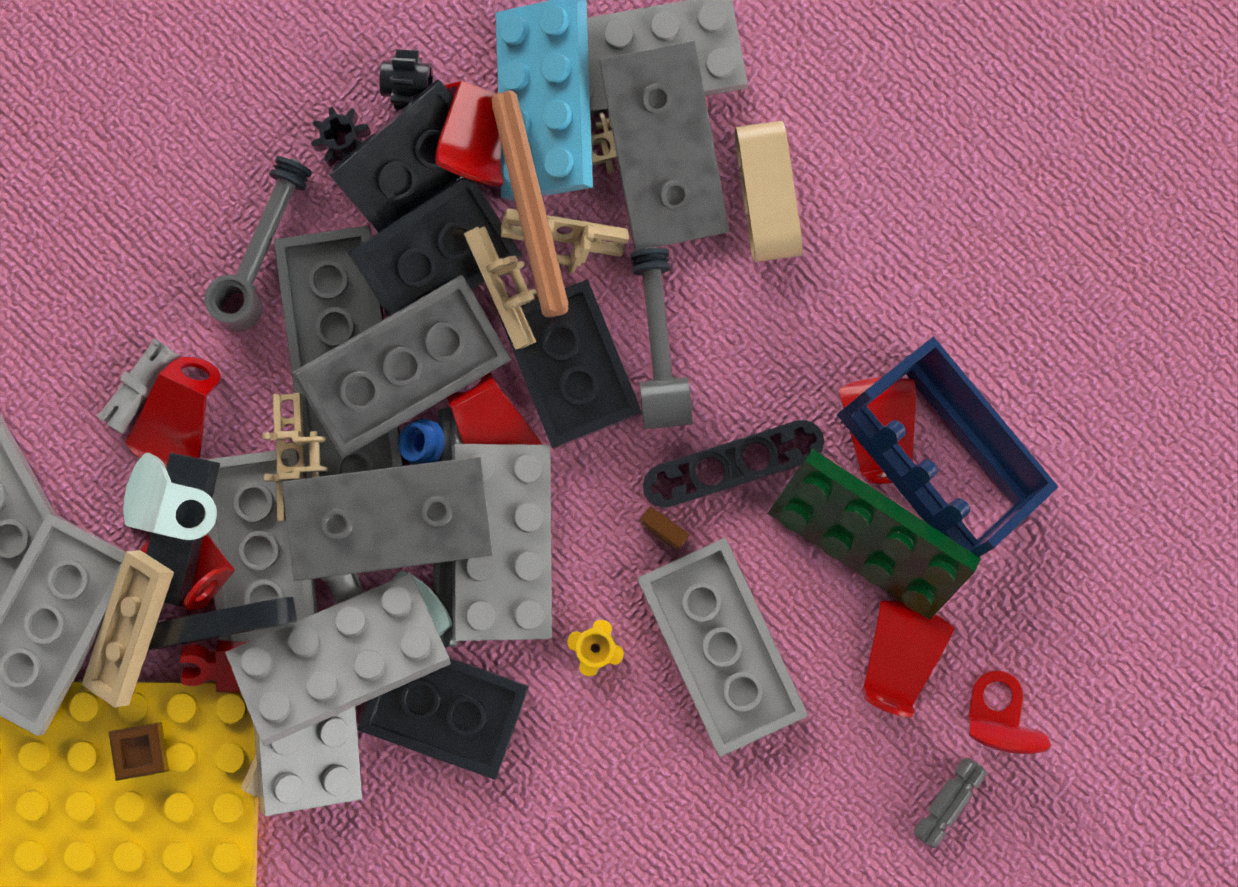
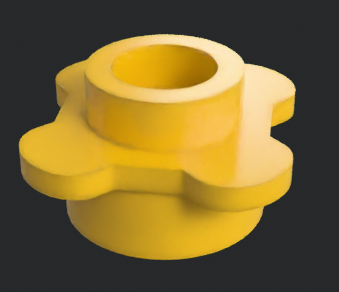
[567,620,624,676]

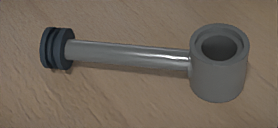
[205,156,312,332]
[631,247,693,430]

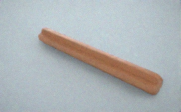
[492,91,568,317]

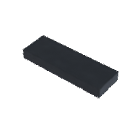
[146,453,220,607]

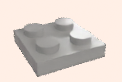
[254,707,362,816]

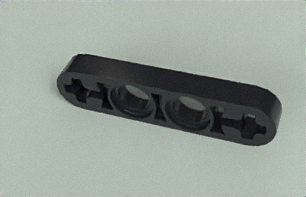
[643,420,824,509]
[148,597,297,651]

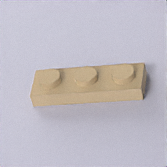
[82,550,174,708]

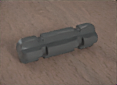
[914,757,987,848]

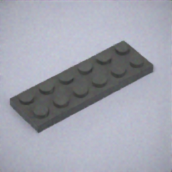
[274,225,405,478]

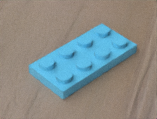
[496,0,593,201]

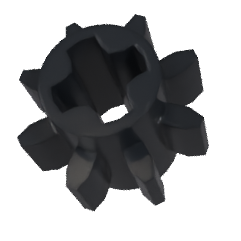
[379,49,433,110]
[311,107,371,167]

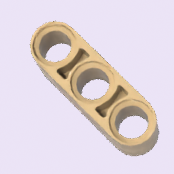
[735,121,802,262]

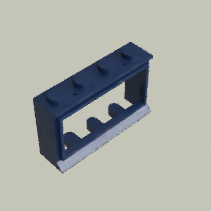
[836,336,1059,557]

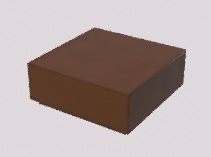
[640,506,690,550]
[108,722,169,781]

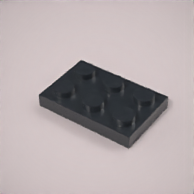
[328,79,463,232]
[347,177,522,316]
[499,279,642,450]
[357,657,530,780]

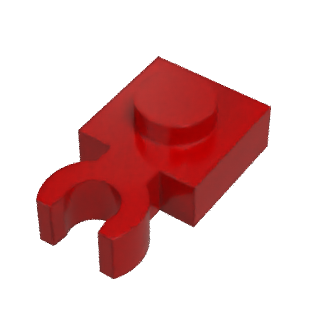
[180,640,250,693]

